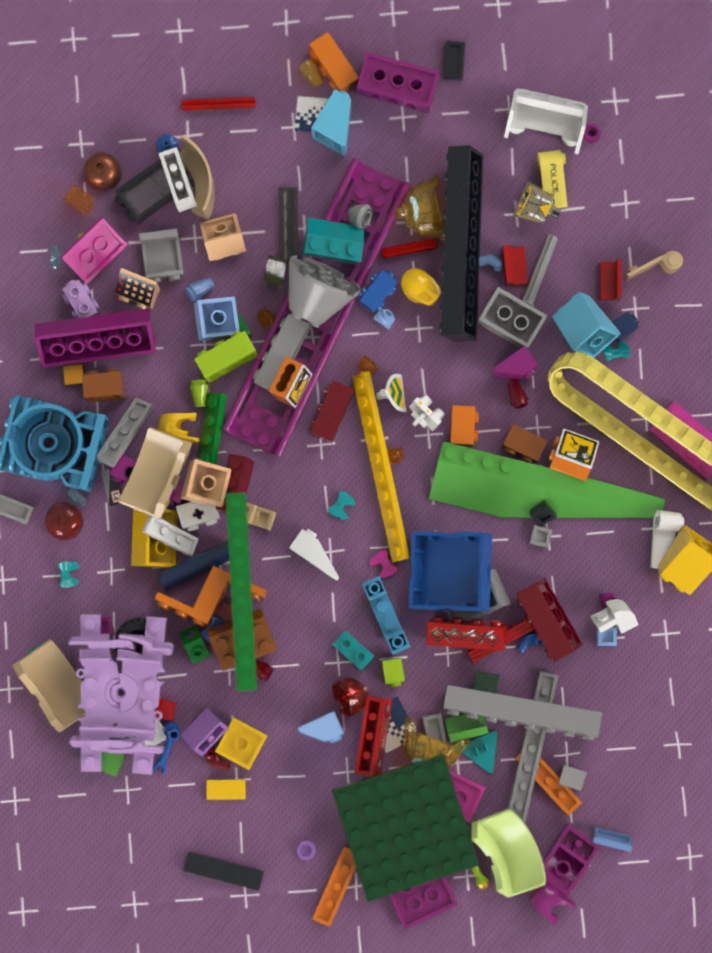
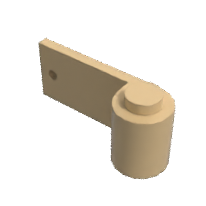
[624,251,683,281]

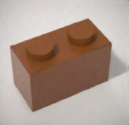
[502,424,547,463]

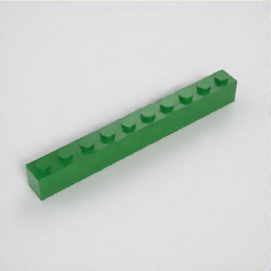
[226,493,257,691]

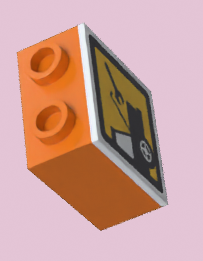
[269,357,312,408]
[549,428,600,481]

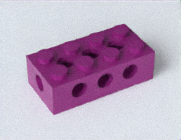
[357,52,440,113]

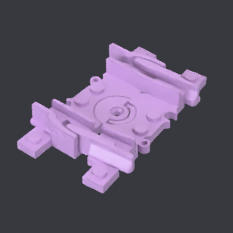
[69,614,174,775]

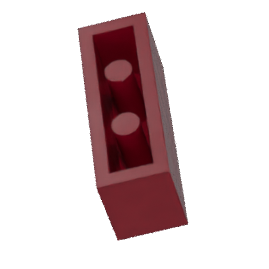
[309,380,354,444]
[216,454,255,514]

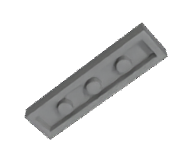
[96,398,153,468]

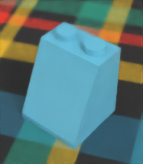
[311,90,351,156]
[552,292,621,358]

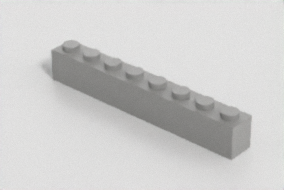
[444,685,602,740]

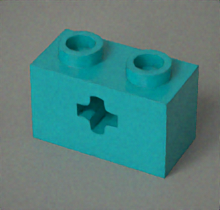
[333,630,374,671]

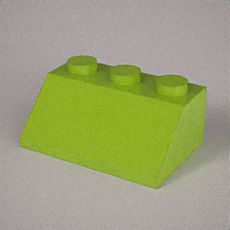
[195,330,258,383]

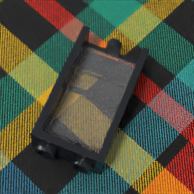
[115,159,194,225]

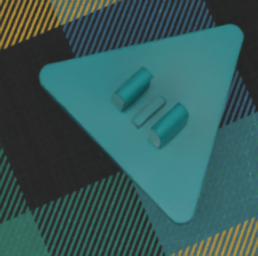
[458,731,498,774]

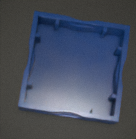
[408,531,492,612]

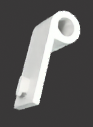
[650,510,684,569]

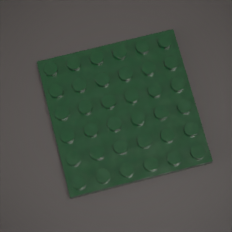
[331,753,479,902]

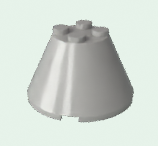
[289,255,361,327]

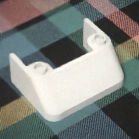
[504,89,588,154]

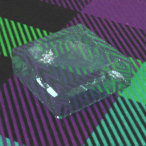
[67,488,88,506]

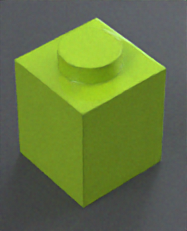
[382,658,405,687]

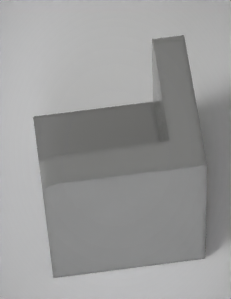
[559,764,587,791]

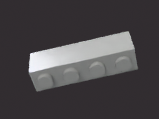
[253,314,311,391]

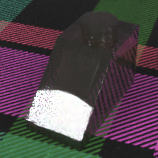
[263,255,289,290]

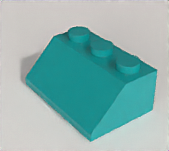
[302,217,364,265]

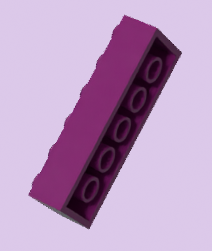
[35,308,156,368]

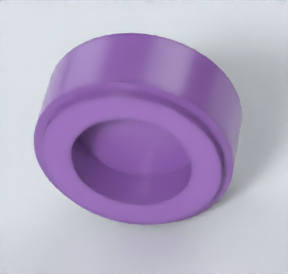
[296,840,316,860]

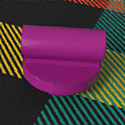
[600,593,617,610]

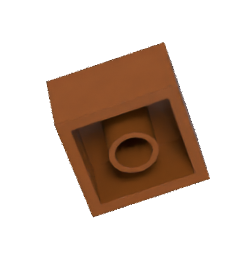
[82,369,127,403]

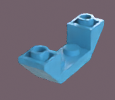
[362,576,410,655]

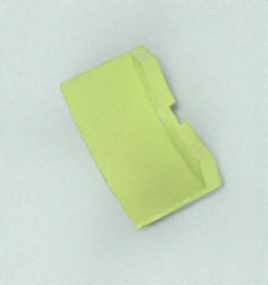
[472,809,546,898]

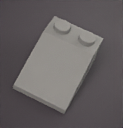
[446,569,511,621]

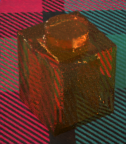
[64,185,95,216]

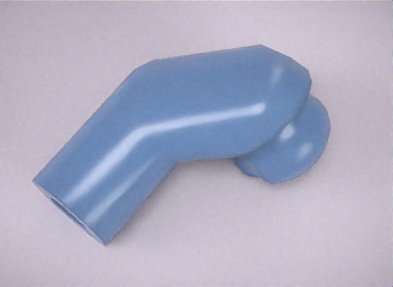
[479,254,504,272]

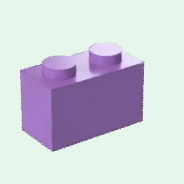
[180,708,229,756]

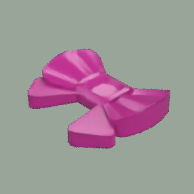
[369,550,398,578]

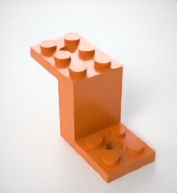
[155,566,267,627]

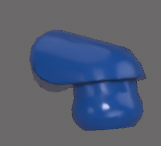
[516,633,543,654]

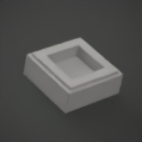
[529,525,552,549]

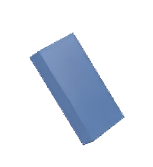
[593,827,632,852]

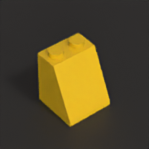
[658,525,712,595]

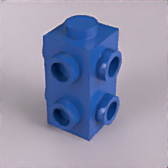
[358,270,398,313]

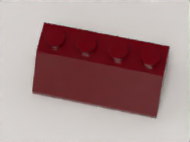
[516,577,583,662]

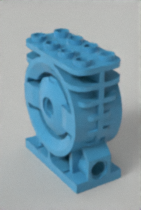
[0,395,110,493]

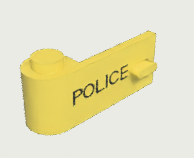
[537,150,568,208]

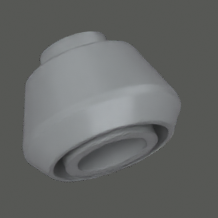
[348,204,372,229]

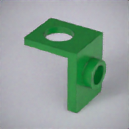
[179,625,210,664]

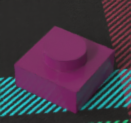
[101,616,115,636]

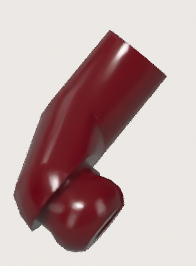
[204,749,231,771]

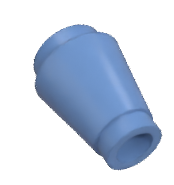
[185,277,215,302]

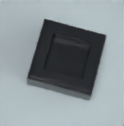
[530,501,557,527]

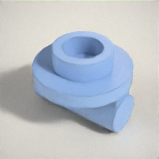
[373,309,395,330]

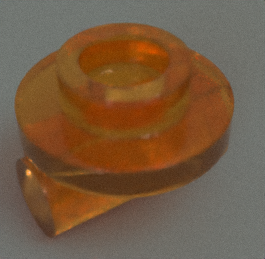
[257,307,276,328]
[358,355,380,376]
[387,447,404,464]

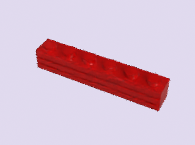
[467,617,535,663]

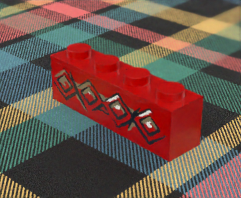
[427,616,507,651]
[354,696,393,776]

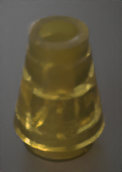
[298,59,323,88]

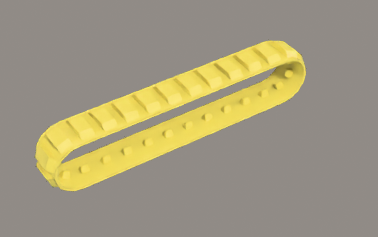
[548,351,712,511]

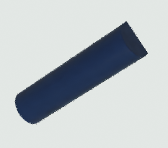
[157,540,229,591]

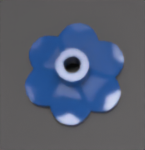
[156,134,179,154]

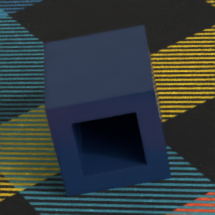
[612,312,639,343]

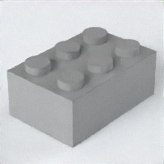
[477,287,548,349]

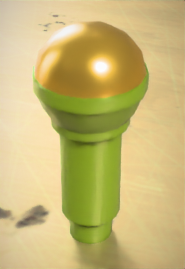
[471,866,489,890]

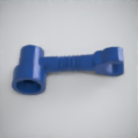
[153,721,180,775]

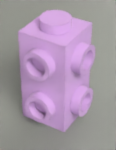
[62,280,100,318]

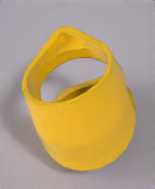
[401,268,441,306]
[157,413,199,443]

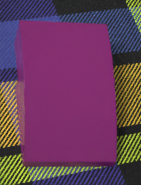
[542,824,600,896]

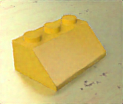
[131,509,178,568]

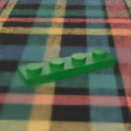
[198,393,227,465]

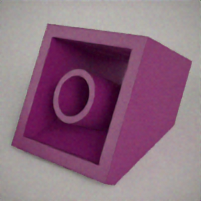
[491,346,538,381]

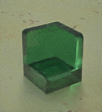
[473,671,500,694]

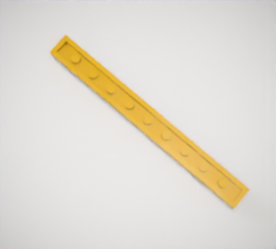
[352,371,410,563]

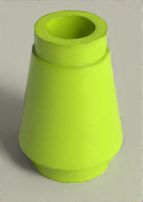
[189,379,208,407]

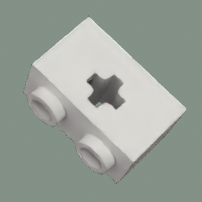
[176,502,221,532]

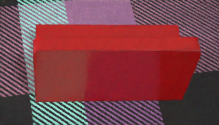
[502,245,528,287]
[599,259,621,301]

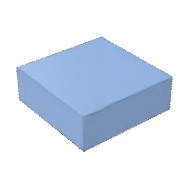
[597,627,617,646]

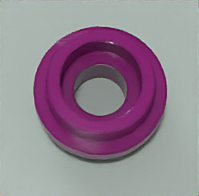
[583,124,601,143]

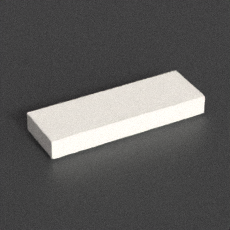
[142,515,199,556]

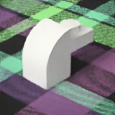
[591,599,638,634]

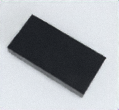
[444,41,465,80]

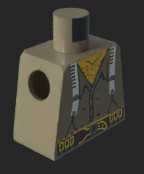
[513,181,561,223]

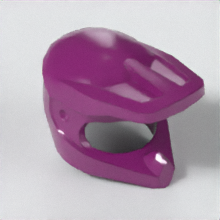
[528,881,576,924]

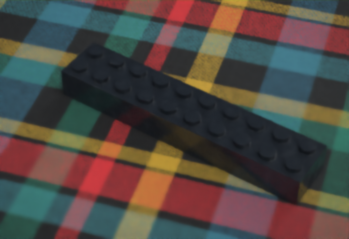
[439,145,484,342]

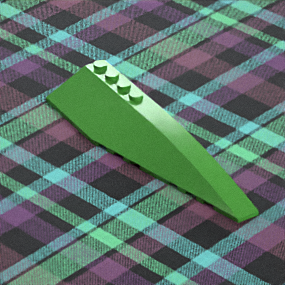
[429,441,665,518]

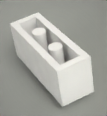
[159,147,197,212]

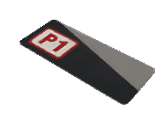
[101,468,122,506]

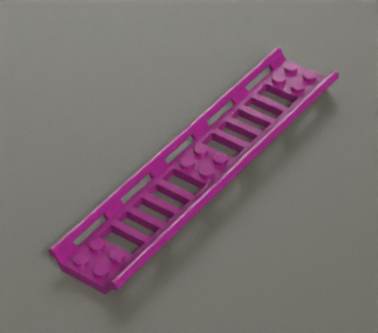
[222,158,411,457]

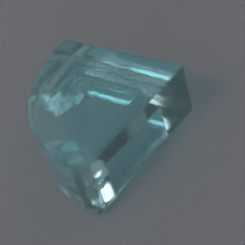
[51,246,62,269]

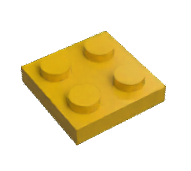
[215,717,268,770]

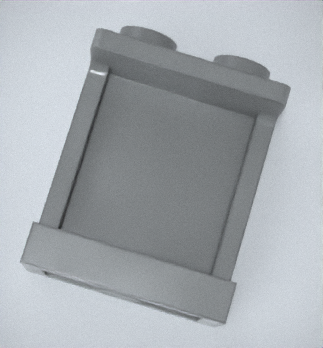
[139,229,184,283]

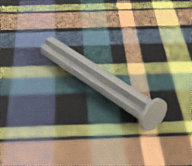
[522,234,558,307]

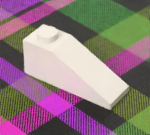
[289,529,339,581]

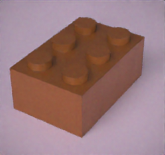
[207,608,277,671]

